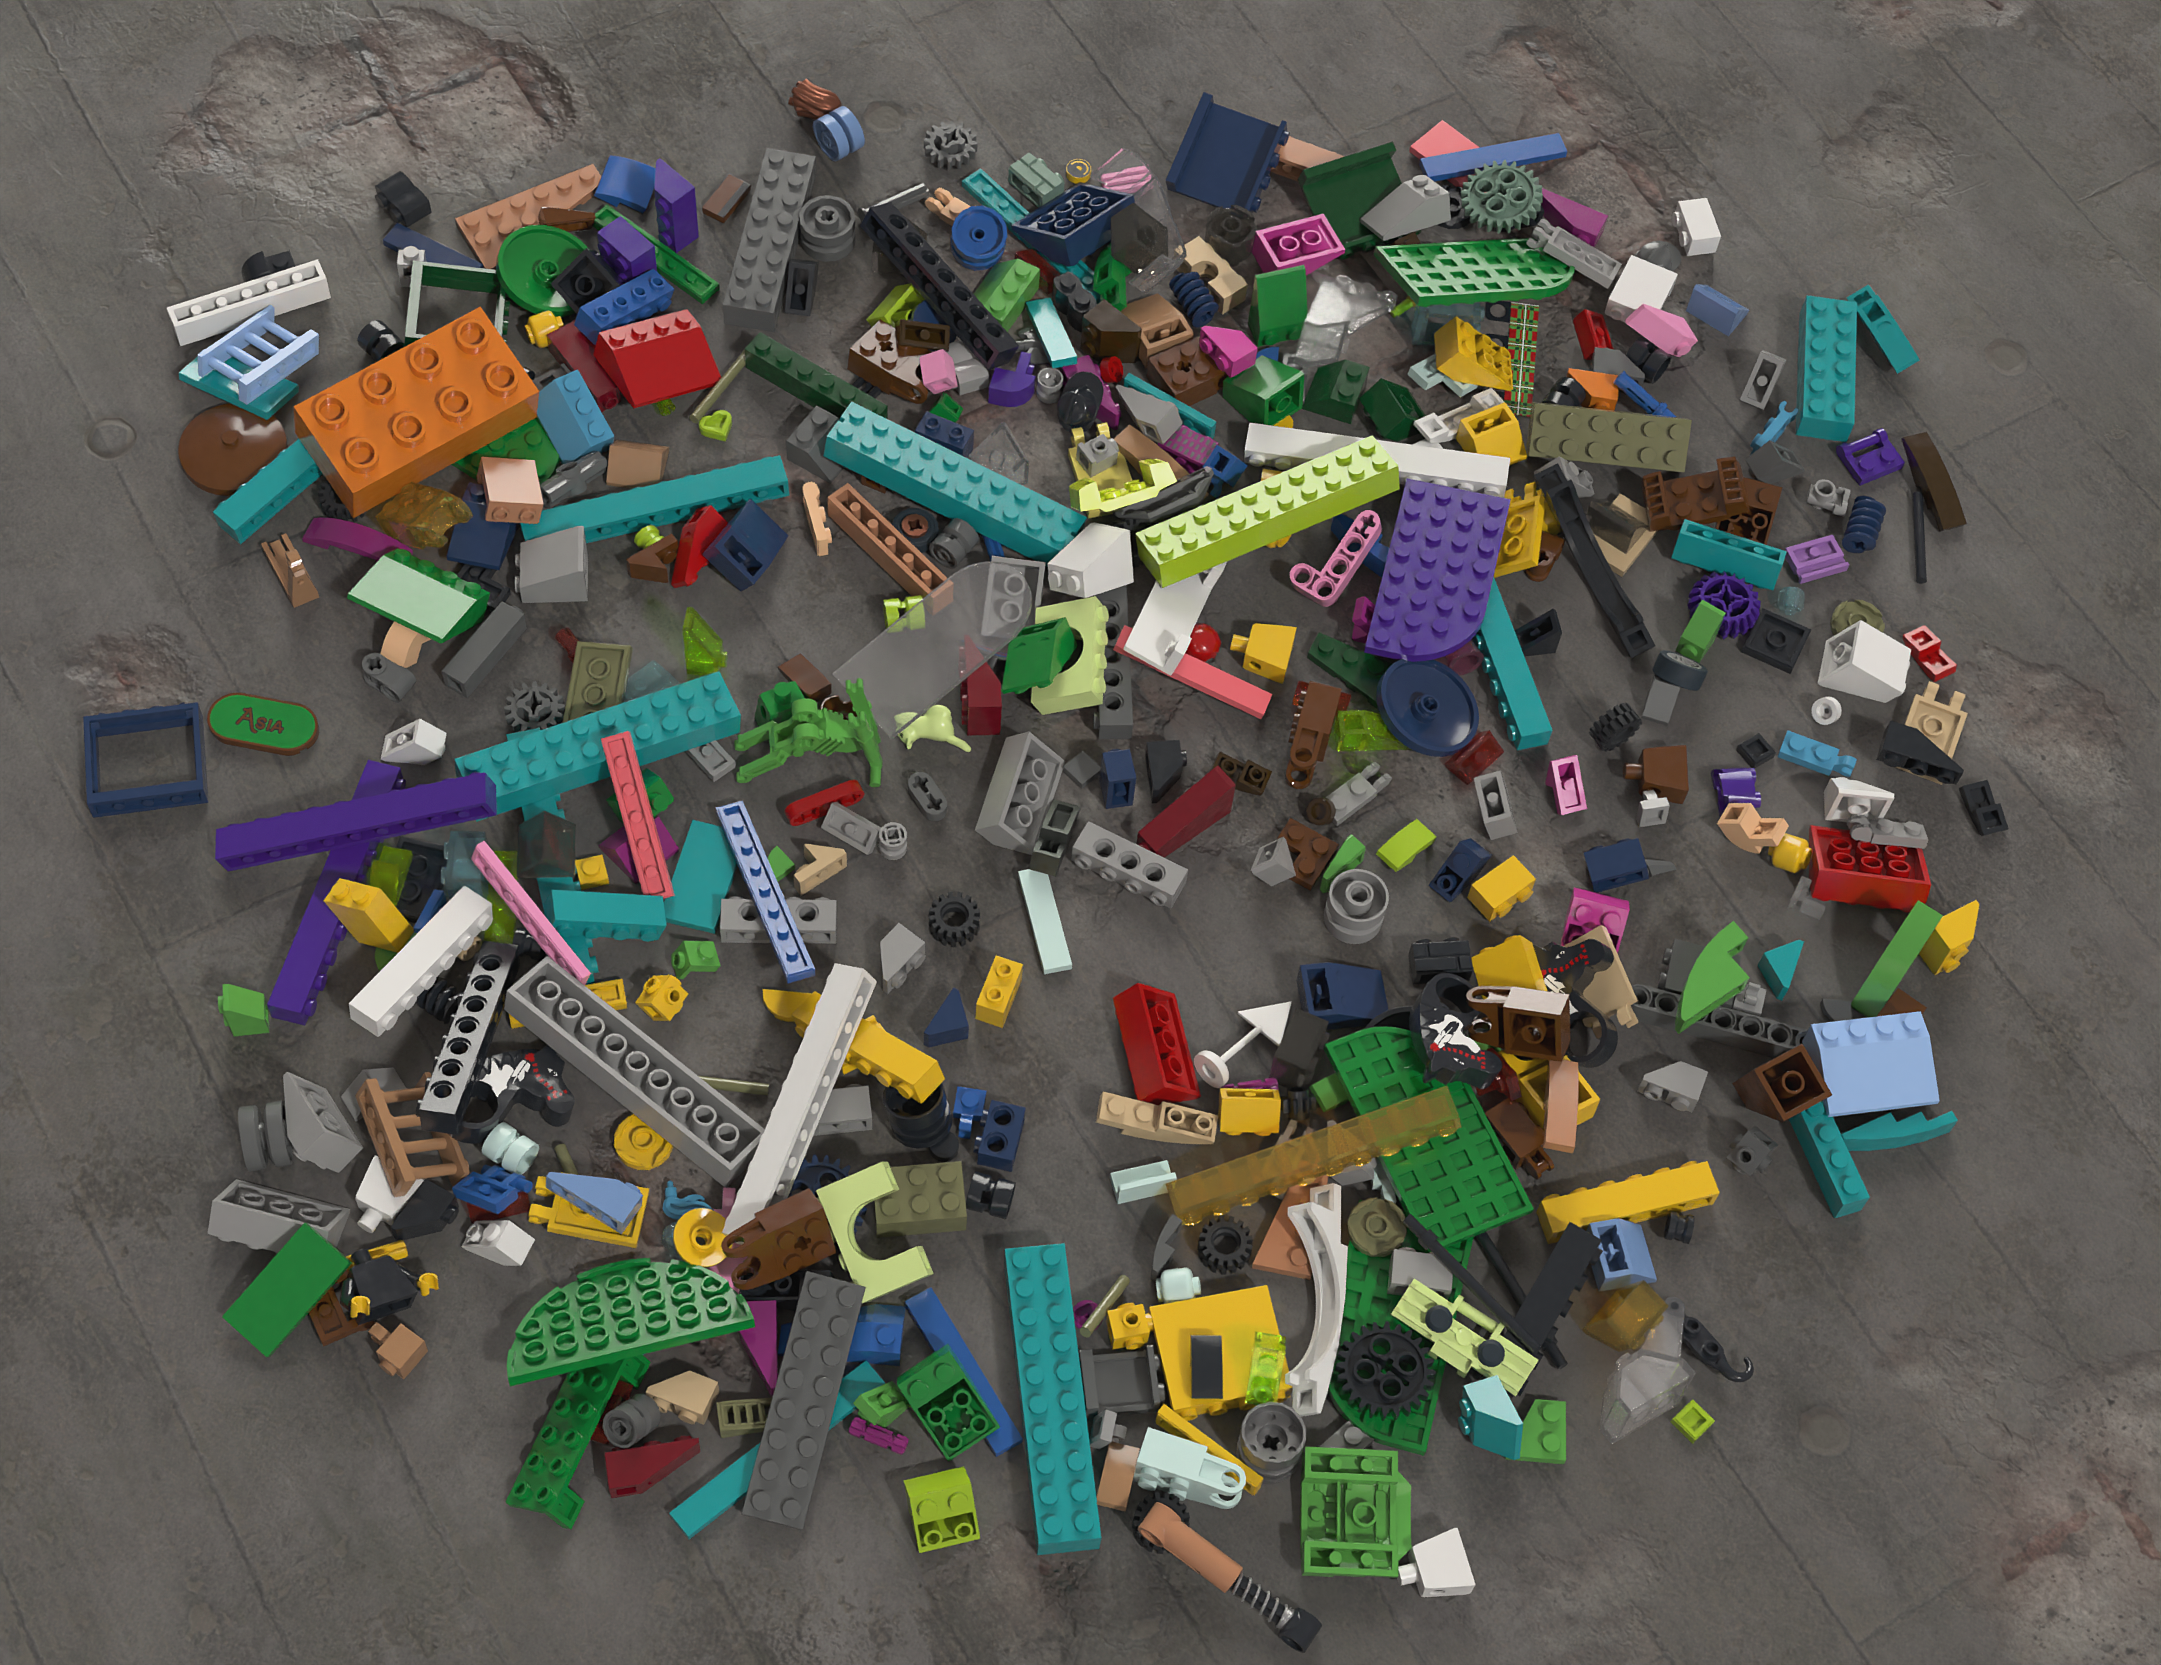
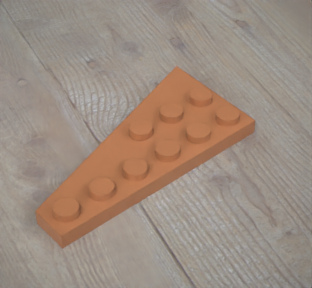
[455,164,601,270]

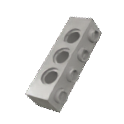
[1071,821,1188,909]
[720,897,837,944]

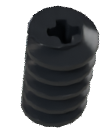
[416,976,461,1024]

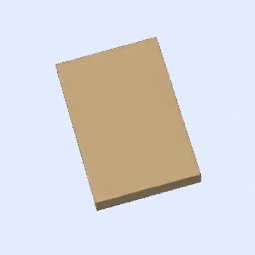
[1592,494,1658,577]

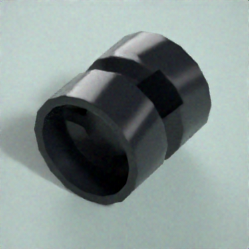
[357,320,404,362]
[1625,336,1672,384]
[1541,377,1586,407]
[966,1172,1016,1219]

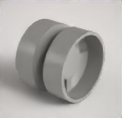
[1324,869,1389,944]

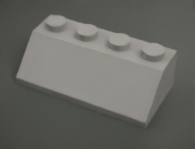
[975,732,1065,855]
[208,1179,350,1254]

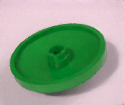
[496,225,589,317]

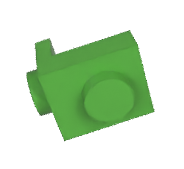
[671,941,721,979]

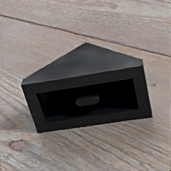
[1514,609,1562,657]

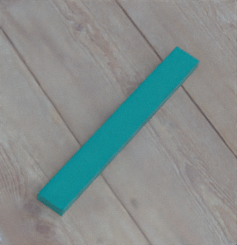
[962,168,1101,304]
[669,1361,885,1539]

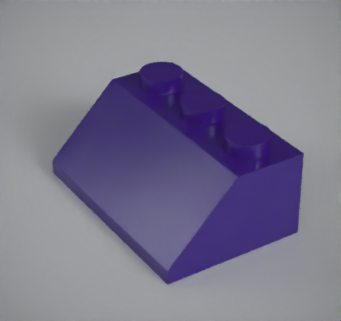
[654,158,699,253]

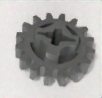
[924,121,978,170]
[504,681,565,733]

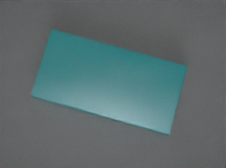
[179,345,299,420]
[664,820,738,934]

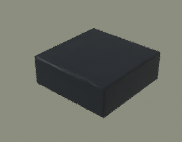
[1736,733,1776,769]

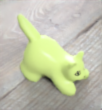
[895,705,971,752]

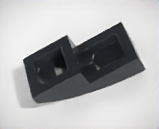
[1959,780,2009,836]
[1190,1335,1223,1399]

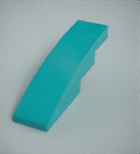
[1841,1111,1958,1151]

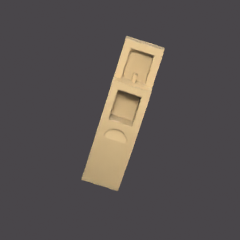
[1096,1092,1218,1144]

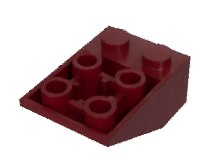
[959,636,1002,736]

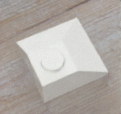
[1824,777,1894,822]

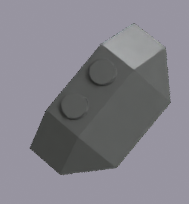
[1112,466,1214,528]

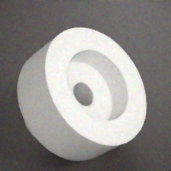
[1812,697,1841,725]

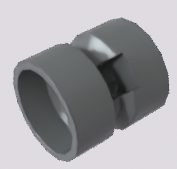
[929,518,979,569]
[603,1394,661,1448]

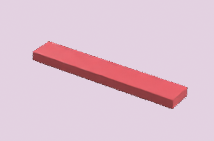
[1113,625,1272,719]
[601,731,675,899]

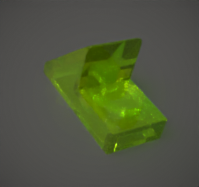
[369,846,413,906]

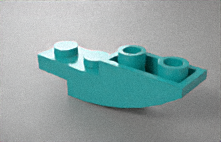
[1847,284,1920,374]

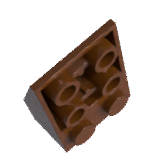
[1715,477,1783,545]

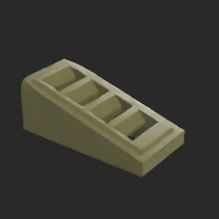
[716,1398,772,1438]

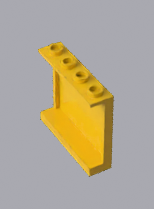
[1148,1285,1293,1421]

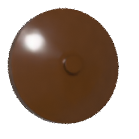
[178,403,288,496]

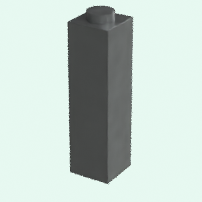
[442,601,527,698]

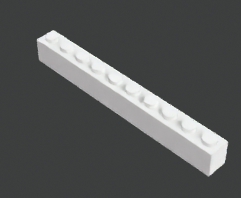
[1244,423,1510,498]
[722,963,877,1245]

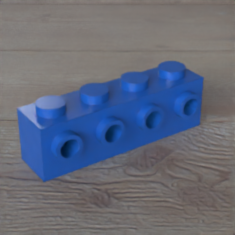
[574,269,674,345]

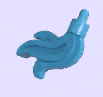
[663,1180,714,1220]

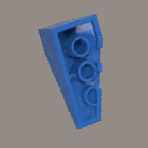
[778,1304,906,1366]

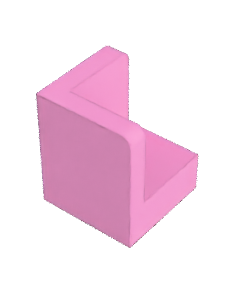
[919,349,958,394]

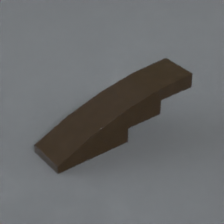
[1901,432,1967,532]

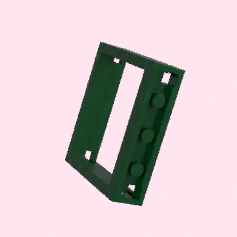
[404,260,510,347]

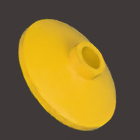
[673,1208,733,1268]

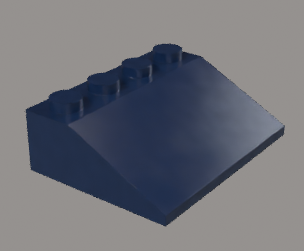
[1011,182,1139,267]

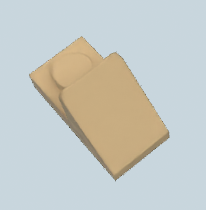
[794,844,847,896]

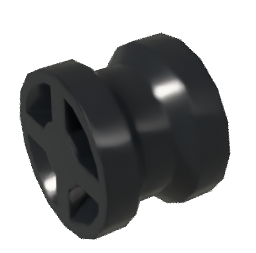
[1664,1210,1695,1244]

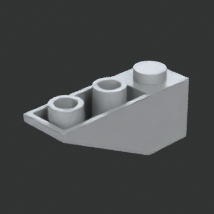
[1116,384,1183,444]

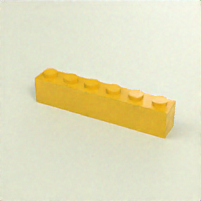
[791,991,945,1104]
[1536,1161,1720,1244]

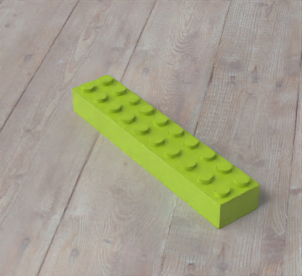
[1136,435,1400,588]

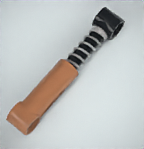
[1138,1502,1322,1653]

